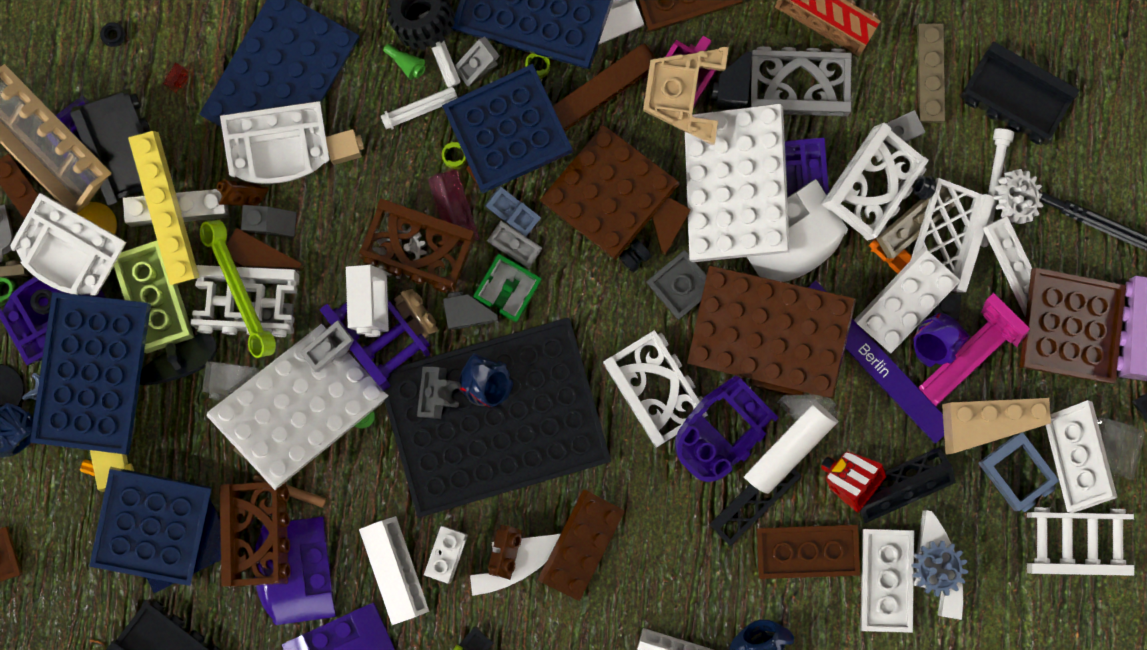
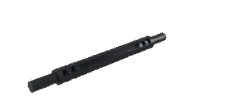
[1039,192,1147,251]

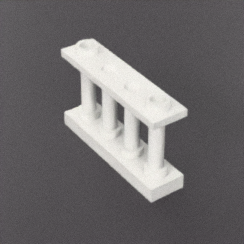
[1027,507,1134,576]

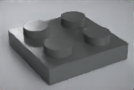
[646,250,707,320]

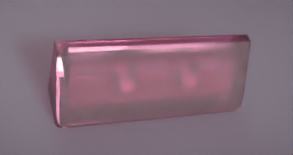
[428,170,480,248]

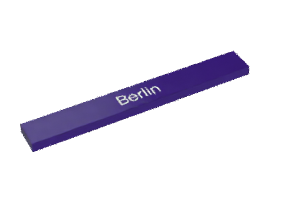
[808,280,944,444]

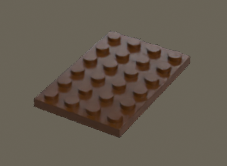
[687,266,856,398]

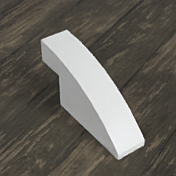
[913,510,963,620]
[470,534,560,596]

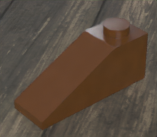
[226,228,305,271]

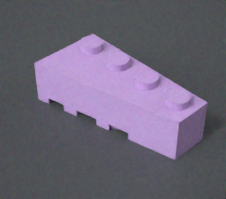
[1117,276,1147,381]

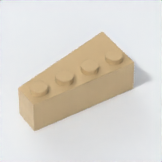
[942,398,1051,455]

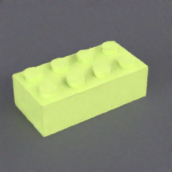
[114,241,194,353]

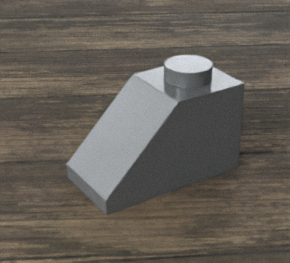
[241,205,297,237]
[443,292,499,331]

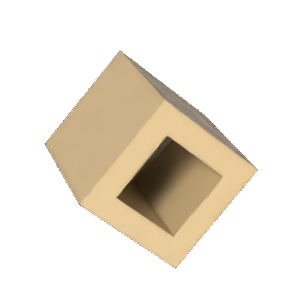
[326,129,364,165]

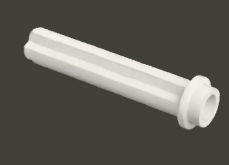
[419,11,460,88]
[381,87,458,130]

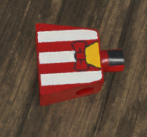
[821,452,886,513]

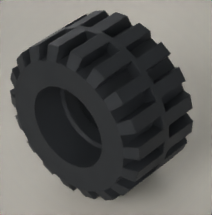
[387,0,455,50]

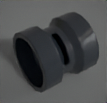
[618,238,652,273]

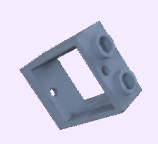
[978,432,1059,512]

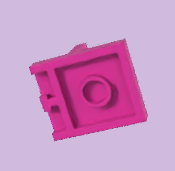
[918,293,1030,406]

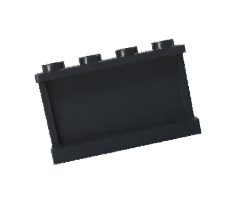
[960,41,1080,145]
[70,88,150,205]
[106,599,221,650]

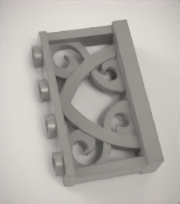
[749,47,852,116]

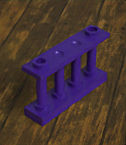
[319,300,430,391]

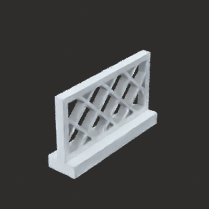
[910,178,994,293]

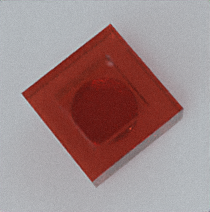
[163,62,188,93]

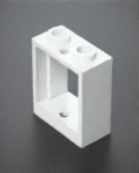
[346,265,389,337]
[424,526,468,583]

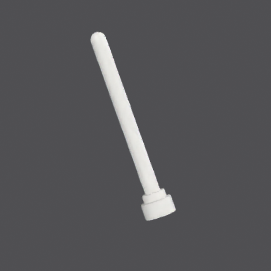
[980,129,1014,247]

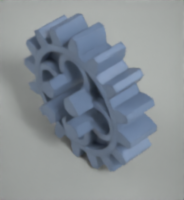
[911,541,968,597]

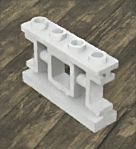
[191,265,300,337]

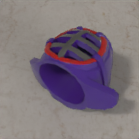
[913,313,970,367]

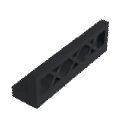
[859,447,956,523]
[709,468,801,546]

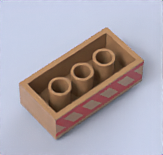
[775,0,881,57]

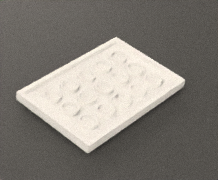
[685,104,790,262]
[207,324,389,490]

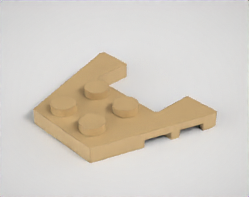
[643,47,729,145]

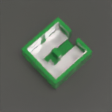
[473,254,542,324]

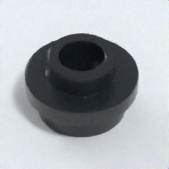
[100,22,126,47]
[914,176,936,200]
[30,289,52,314]

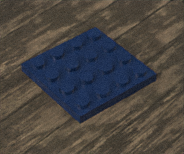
[442,64,573,194]
[89,467,212,586]

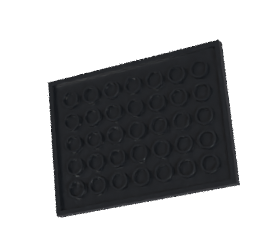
[383,318,611,518]

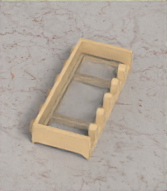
[0,64,112,213]

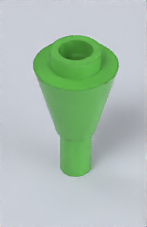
[383,43,426,80]

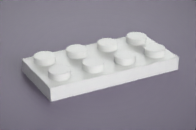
[854,247,961,353]
[1046,400,1117,513]
[861,529,914,633]

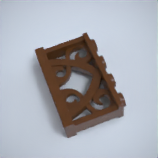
[358,198,476,293]
[220,482,291,588]

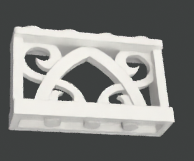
[821,123,929,241]
[603,330,709,448]

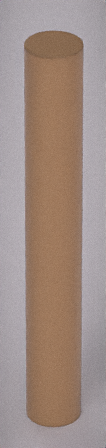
[252,474,327,508]

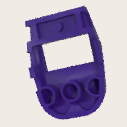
[675,375,778,482]

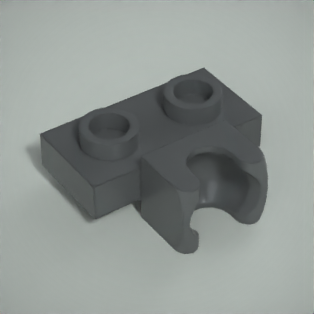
[417,367,461,419]

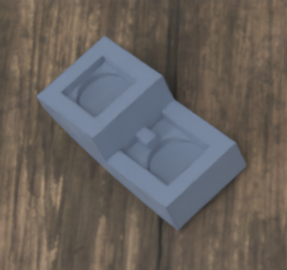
[484,186,541,237]

